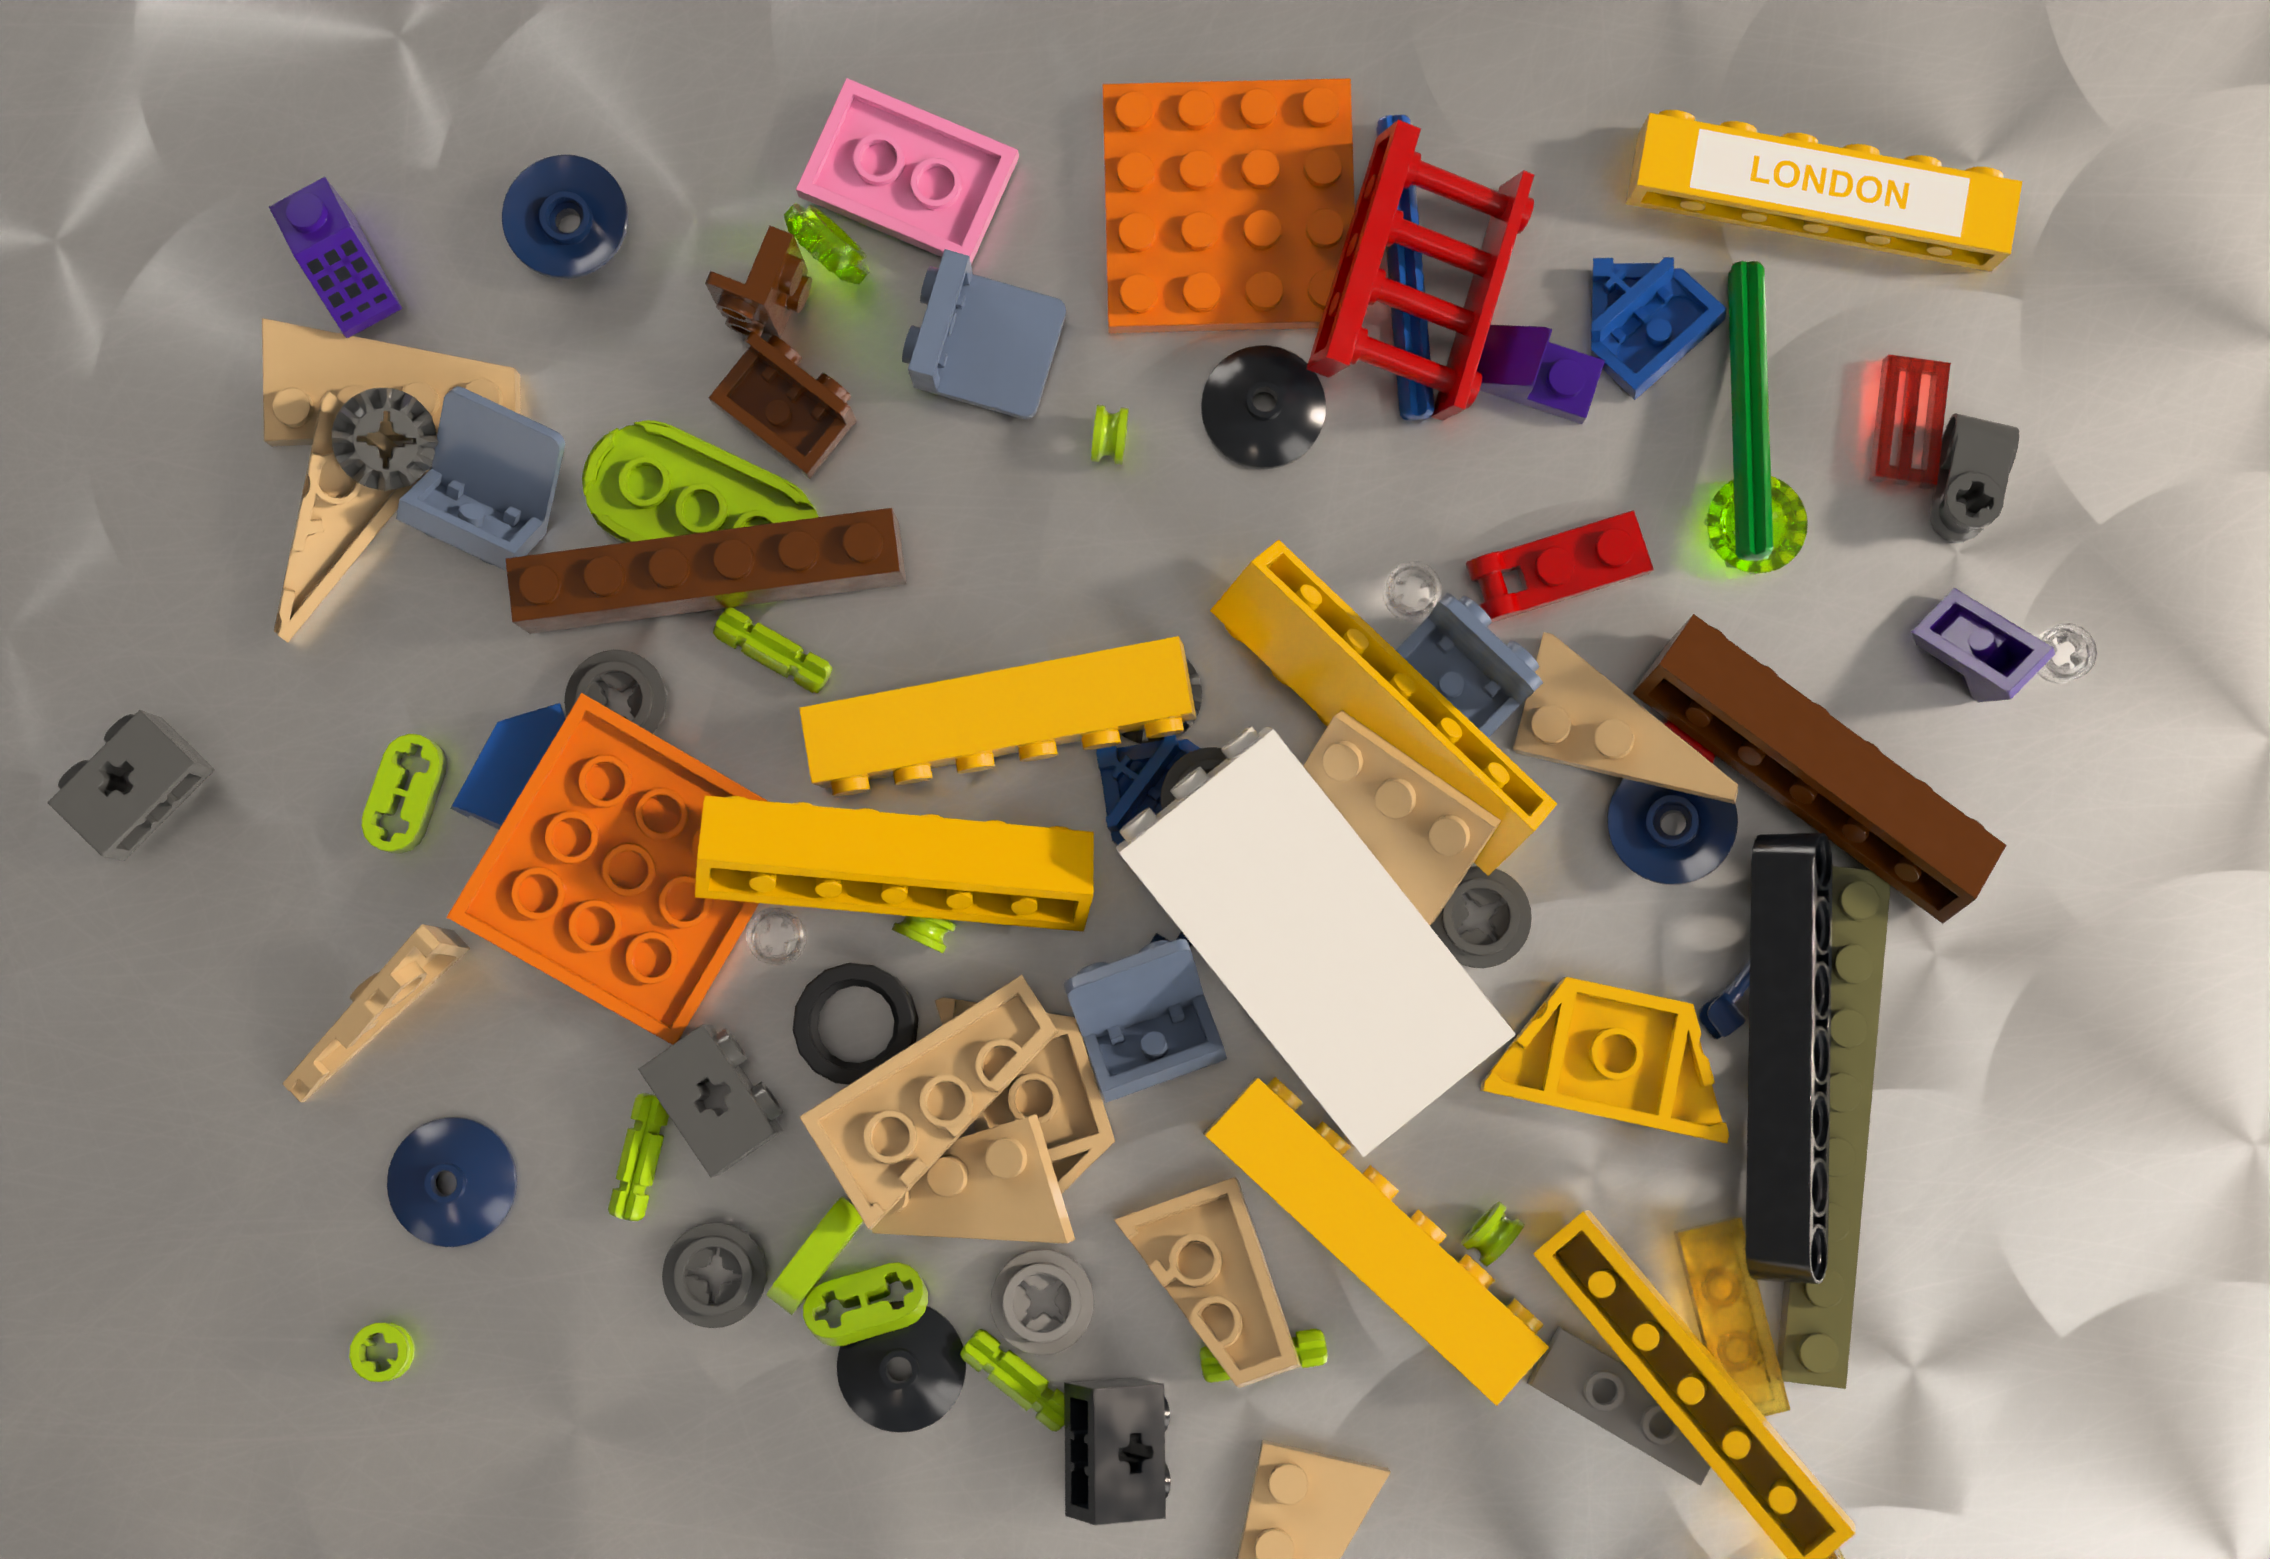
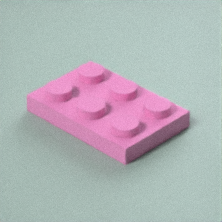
[796,78,1019,264]

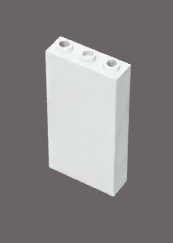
[1115,726,1516,1158]

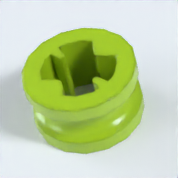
[1091,405,1129,465]
[892,916,957,954]
[1461,1202,1525,1267]
[349,1323,414,1382]

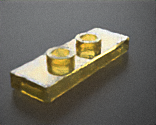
[1674,1216,1790,1417]

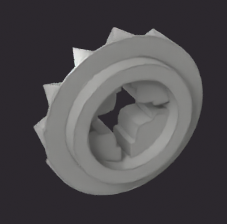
[990,1250,1094,1355]

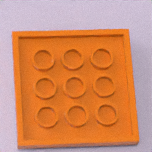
[1103,78,1355,333]
[447,693,767,1045]

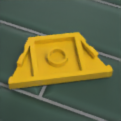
[1480,977,1729,1143]

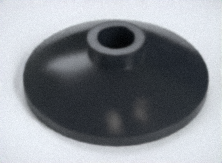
[1201,345,1326,469]
[837,1301,966,1433]

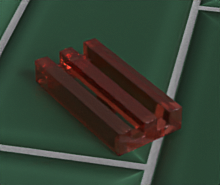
[1869,354,1951,489]

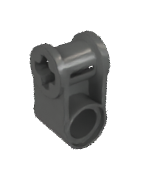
[1930,413,2019,542]

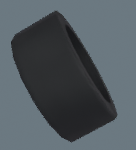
[792,963,919,1085]

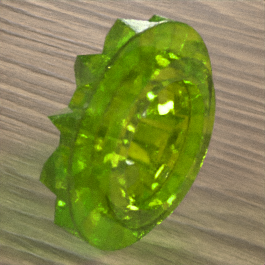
[784,203,870,284]
[1704,476,1808,576]

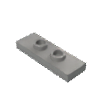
[1527,1327,1711,1486]

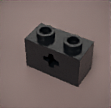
[1064,1378,1171,1525]

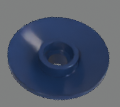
[502,155,628,279]
[1607,779,1738,885]
[387,1117,517,1247]

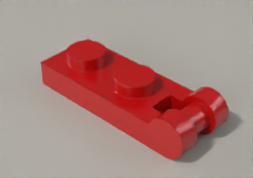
[1466,510,1654,622]

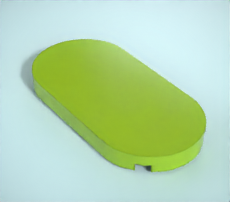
[582,420,819,543]

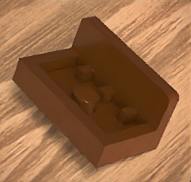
[705,225,812,339]
[708,331,856,479]

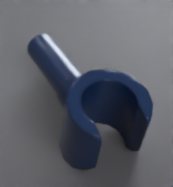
[1699,958,1750,1040]

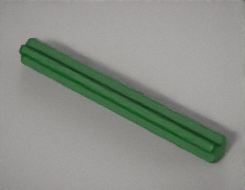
[1728,261,1773,561]

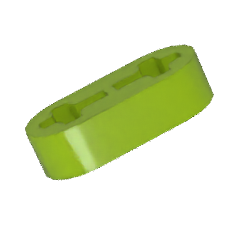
[361,734,447,854]
[766,1196,864,1315]
[803,1262,928,1347]

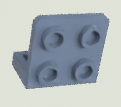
[902,249,1066,419]
[396,386,565,571]
[1396,593,1543,738]
[1064,939,1227,1103]

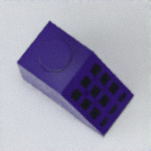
[269,177,403,339]

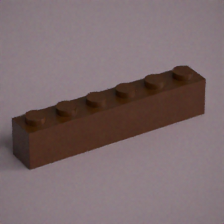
[505,508,907,634]
[1632,614,2007,924]

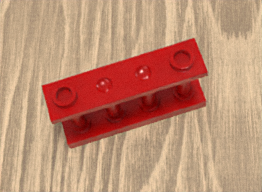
[1306,120,1535,421]

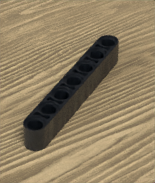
[1745,833,1833,1284]

